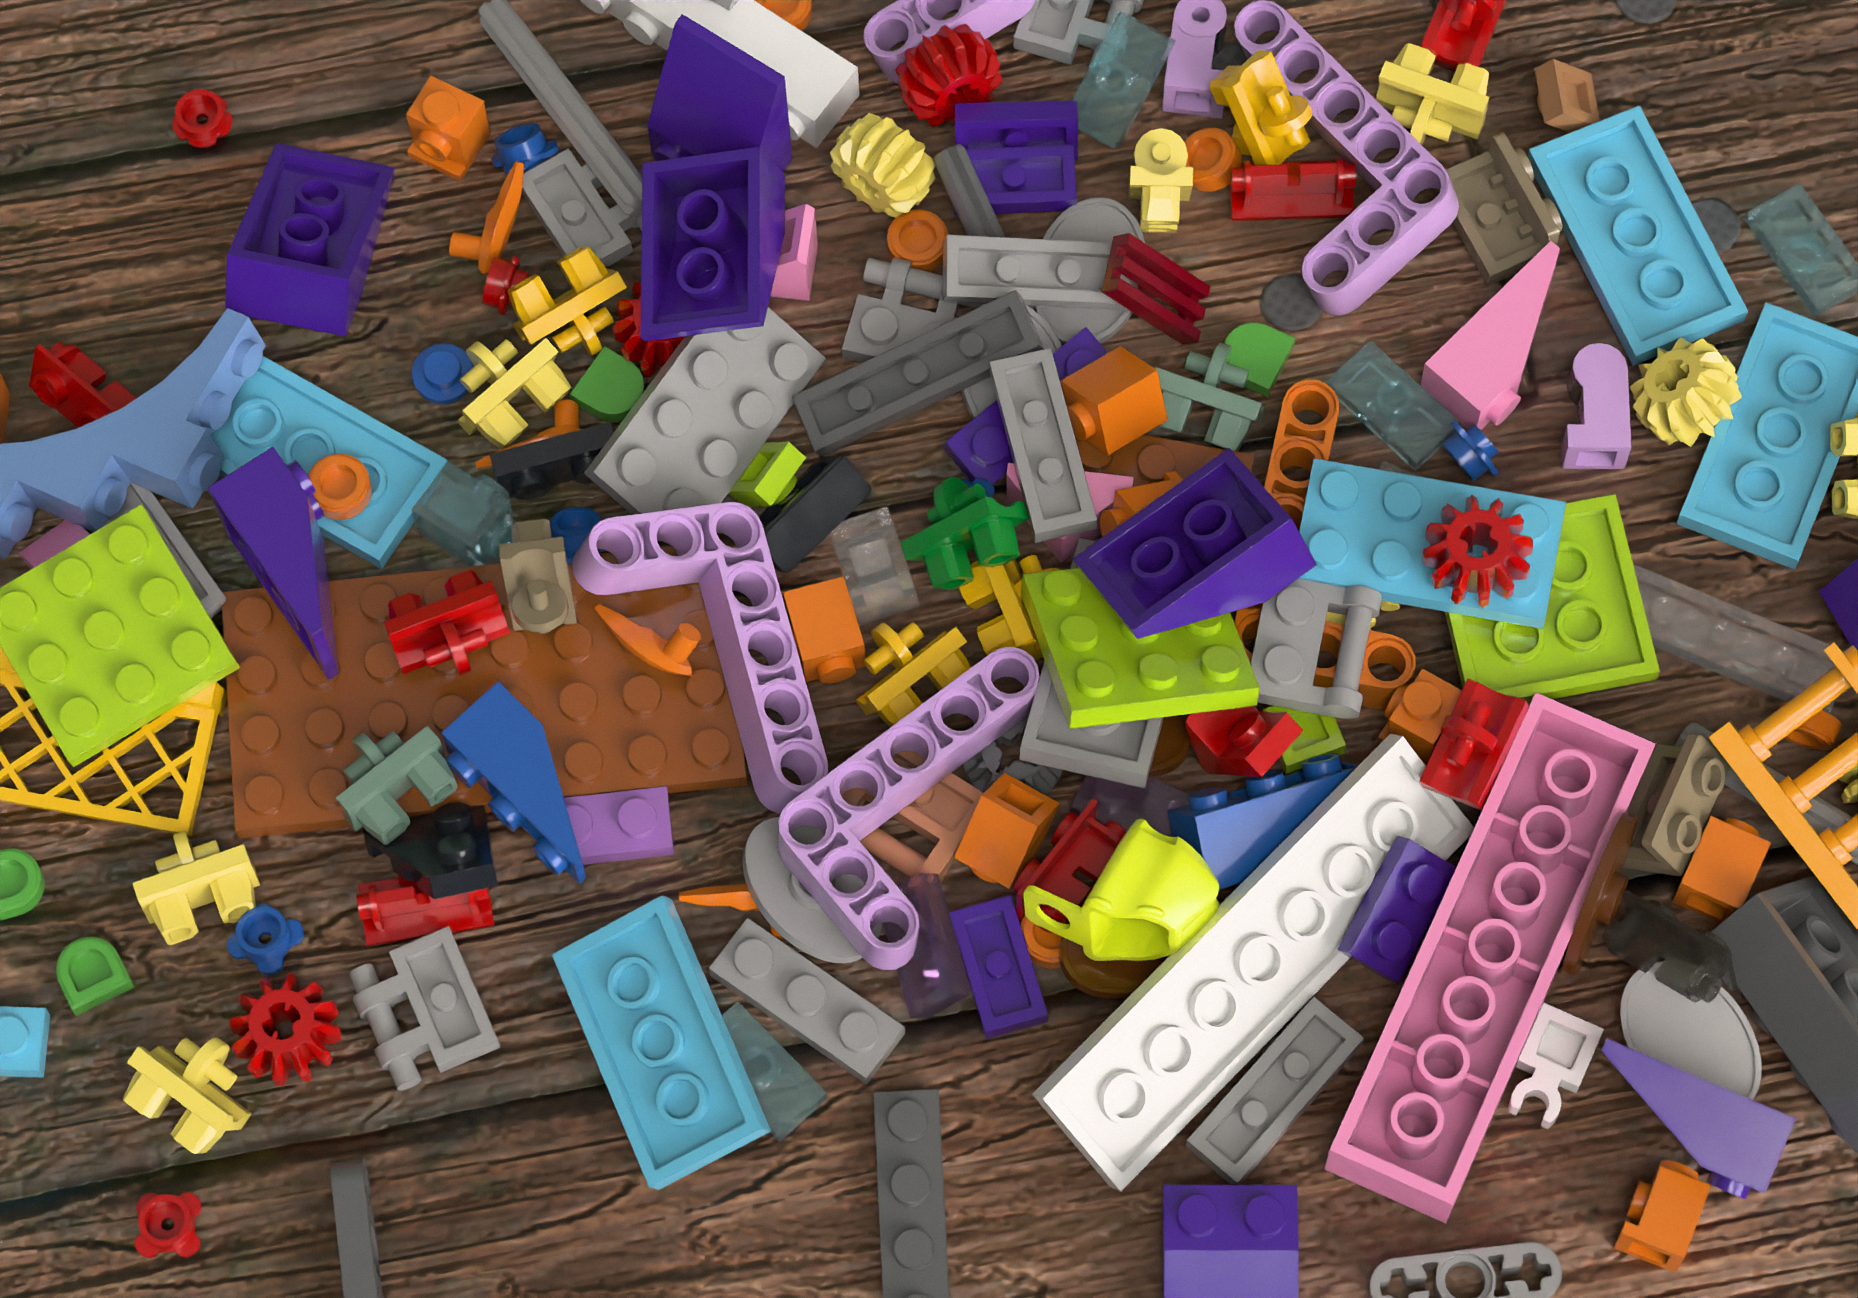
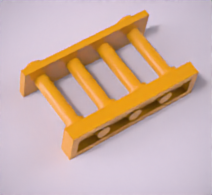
[1708,642,1858,930]

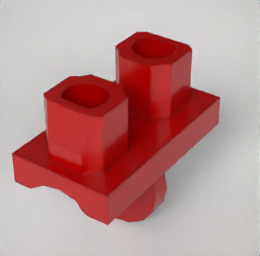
[1420,0,1506,72]
[383,570,510,676]
[1419,679,1529,810]

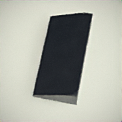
[758,456,871,573]

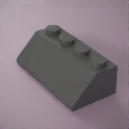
[1703,875,1858,1153]

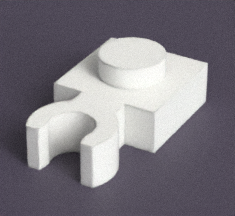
[1509,1003,1604,1129]

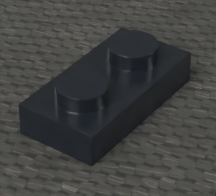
[489,421,614,500]

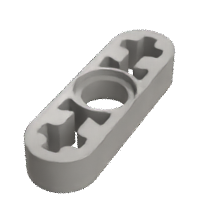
[1367,1242,1562,1298]

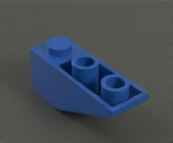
[441,681,586,884]
[1167,753,1360,889]

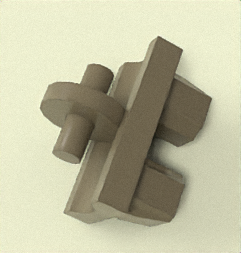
[499,519,577,634]

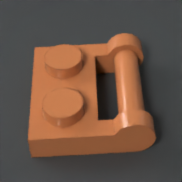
[842,731,983,897]

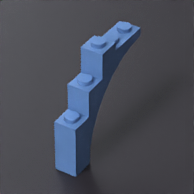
[0,308,266,560]

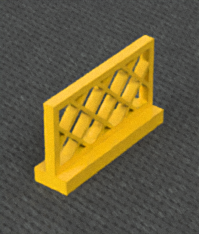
[0,646,227,837]

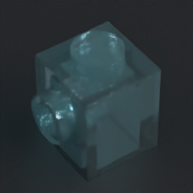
[411,462,515,566]

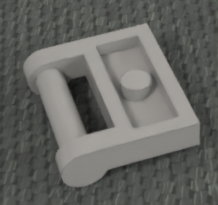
[1251,579,1382,719]

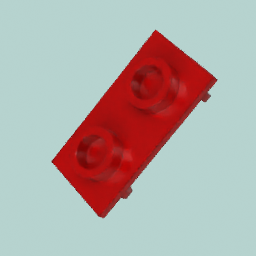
[1230,158,1356,221]
[29,342,136,428]
[1013,798,1127,933]
[356,877,495,947]

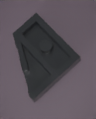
[362,802,498,900]

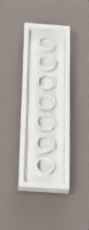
[1032,734,1474,1191]

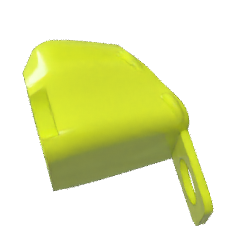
[1023,819,1219,961]

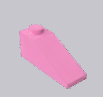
[1420,241,1560,430]

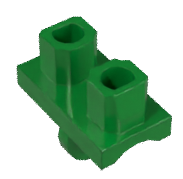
[900,477,1029,590]

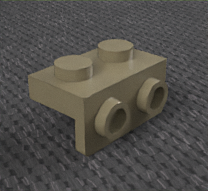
[1433,132,1562,286]
[1623,733,1731,877]

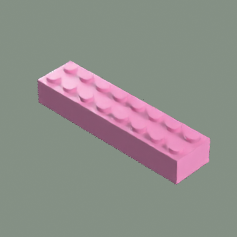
[1325,693,1655,1223]

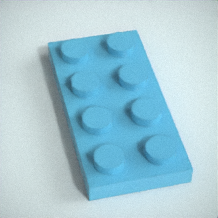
[1527,105,1748,366]
[1676,302,1858,570]
[211,356,450,569]
[1298,459,1566,629]
[552,895,771,1190]

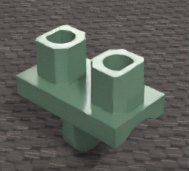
[1155,342,1266,452]
[336,725,458,845]

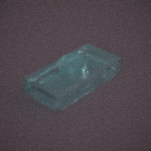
[1072,11,1176,149]
[1745,183,1858,317]
[1327,341,1460,471]
[722,1002,827,1142]

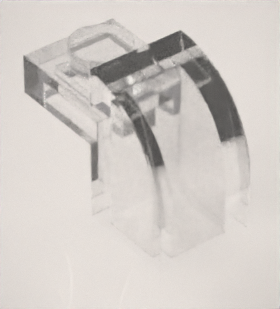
[830,507,920,626]

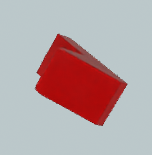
[1185,706,1303,777]

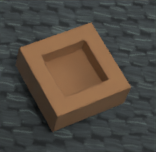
[1534,59,1600,133]

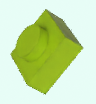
[728,442,807,507]
[1263,706,1346,774]

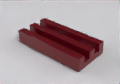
[1101,233,1210,345]

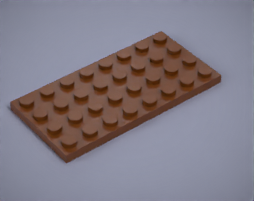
[222,540,747,839]

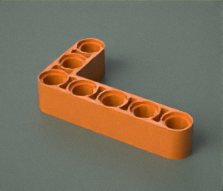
[1235,379,1416,709]

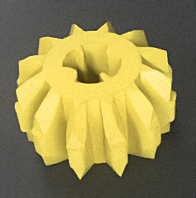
[830,113,936,217]
[1630,337,1742,447]

